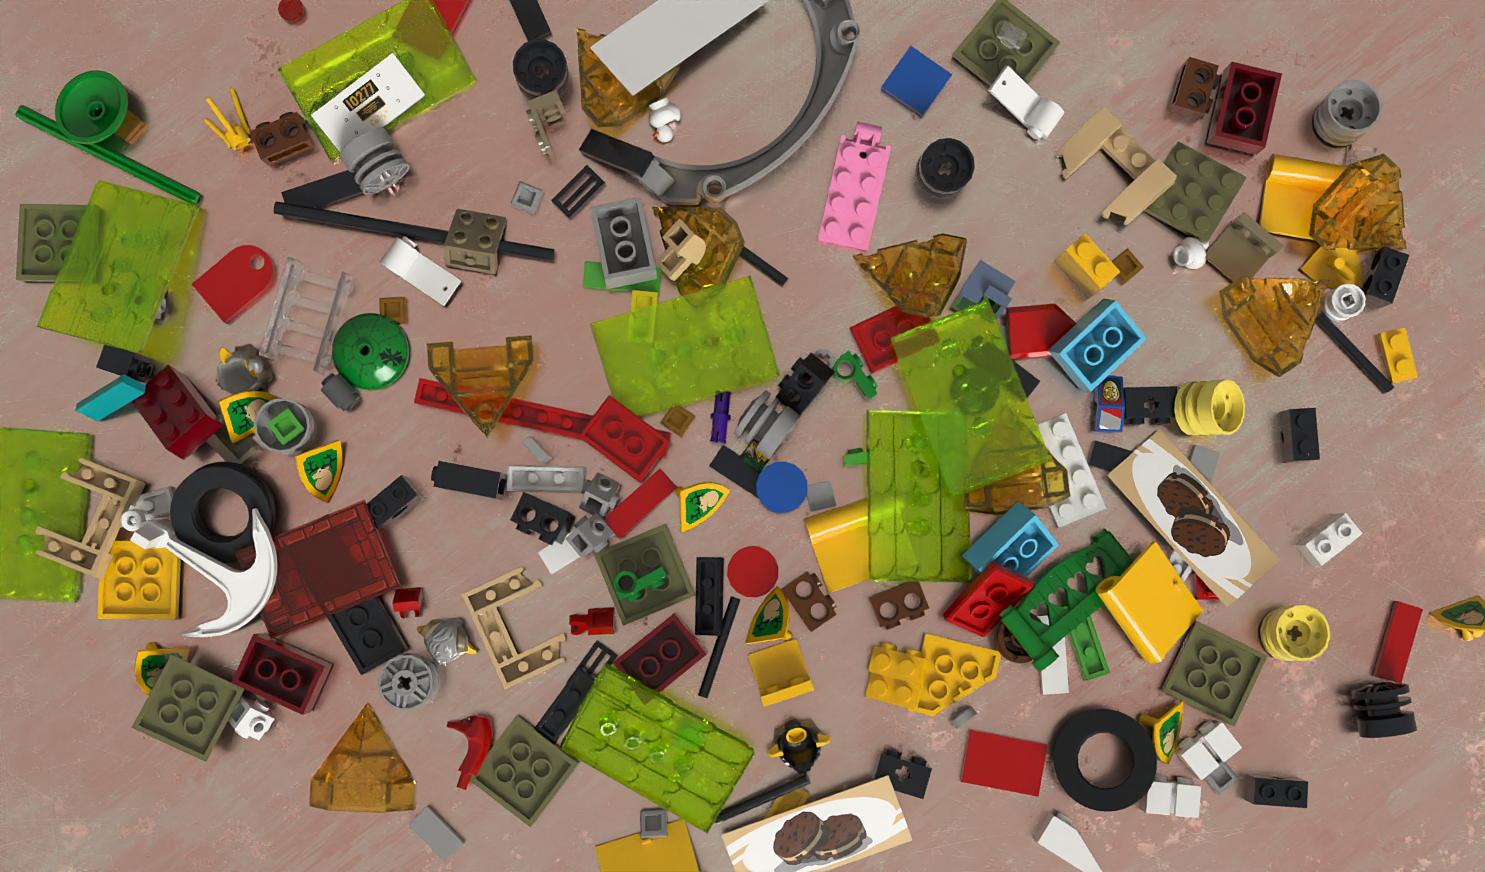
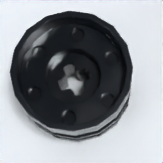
[513,39,569,99]
[916,138,975,198]
[1351,682,1417,738]

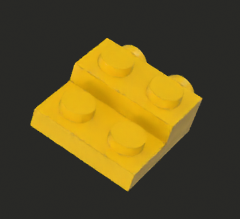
[865,642,929,710]

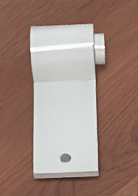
[988,66,1064,140]
[379,236,461,306]

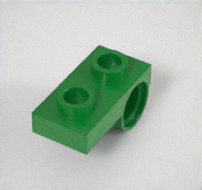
[833,350,878,401]
[614,567,668,602]

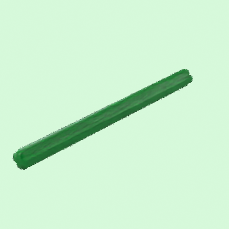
[15,105,200,205]

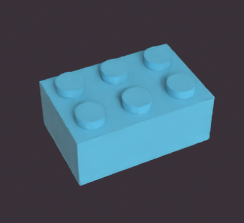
[1048,299,1147,391]
[962,501,1059,577]

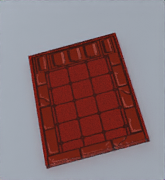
[235,500,401,639]

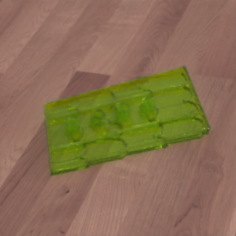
[278,0,477,160]
[37,180,200,353]
[590,275,780,417]
[891,299,1051,498]
[866,410,971,582]
[0,427,90,603]
[560,663,755,834]

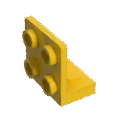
[748,639,814,707]

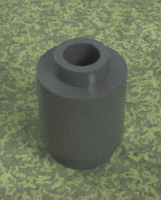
[321,373,359,411]

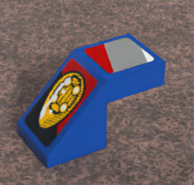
[1093,375,1125,432]

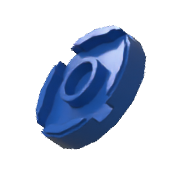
[756,462,808,513]

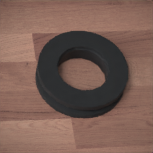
[170,461,276,563]
[1054,709,1157,812]

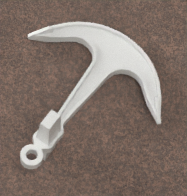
[121,508,277,637]

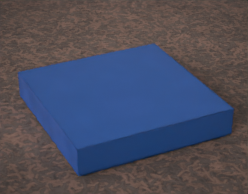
[881,46,952,117]

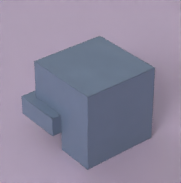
[950,260,1016,324]

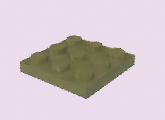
[952,0,1060,86]
[1144,141,1247,244]
[16,204,100,283]
[594,523,695,626]
[1161,621,1268,727]
[131,655,245,762]
[470,715,579,827]

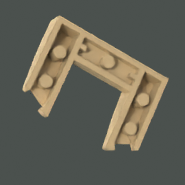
[1056,106,1177,225]
[36,458,146,579]
[461,567,565,690]

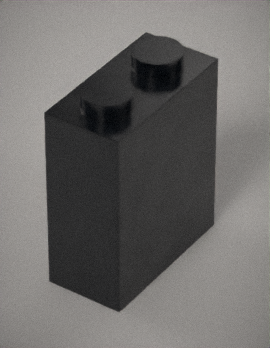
[431,461,507,500]

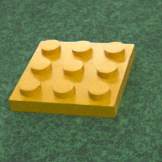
[97,541,181,620]

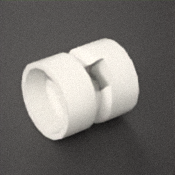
[1320,284,1366,322]

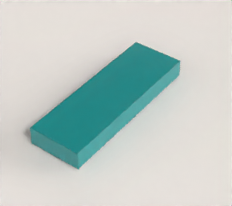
[75,374,146,421]

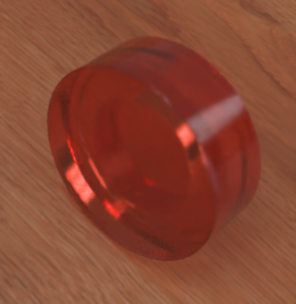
[278,0,306,24]

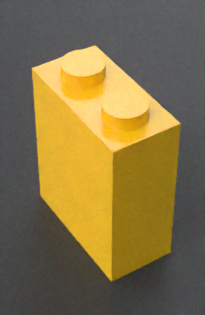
[1055,233,1120,299]

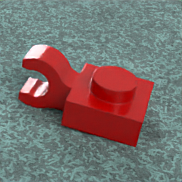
[569,607,615,635]

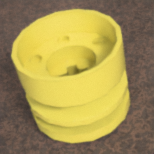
[1174,379,1245,435]
[1260,605,1330,661]

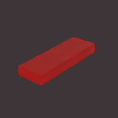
[603,468,677,540]
[1373,601,1423,683]

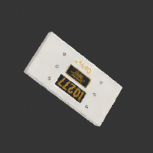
[311,53,426,153]

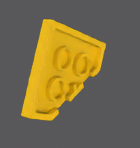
[907,633,1001,716]

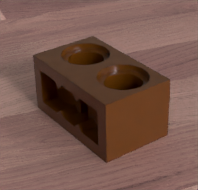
[1169,57,1220,120]
[249,112,315,165]
[781,571,837,632]
[867,579,929,630]

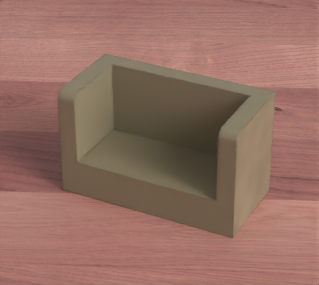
[206,413,264,467]

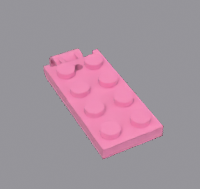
[818,121,891,251]

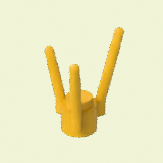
[204,87,251,150]

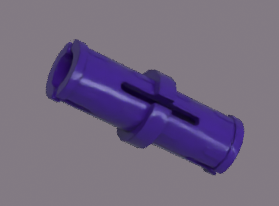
[710,390,731,443]

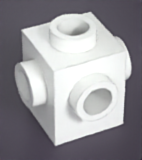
[228,696,274,740]

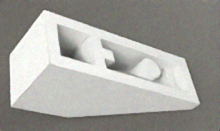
[1033,812,1102,872]

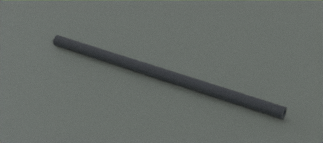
[273,201,555,262]

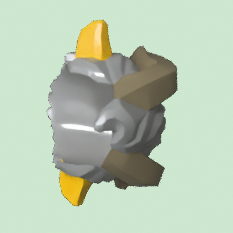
[216,344,273,394]
[416,618,477,666]

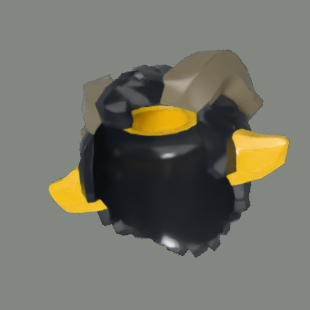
[766,719,831,774]

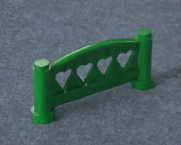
[999,528,1134,672]

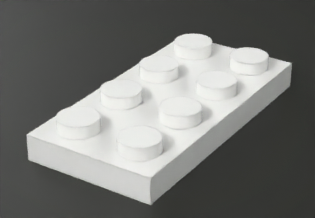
[1017,413,1107,528]

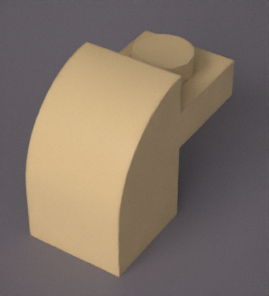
[655,218,706,281]

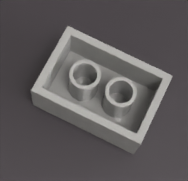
[590,197,658,289]

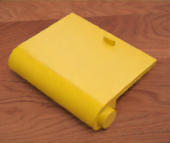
[1259,154,1369,244]
[804,490,917,593]
[1095,541,1203,663]
[595,819,700,872]

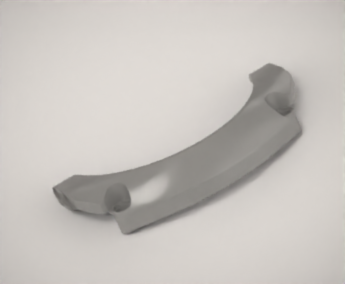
[627,0,861,205]

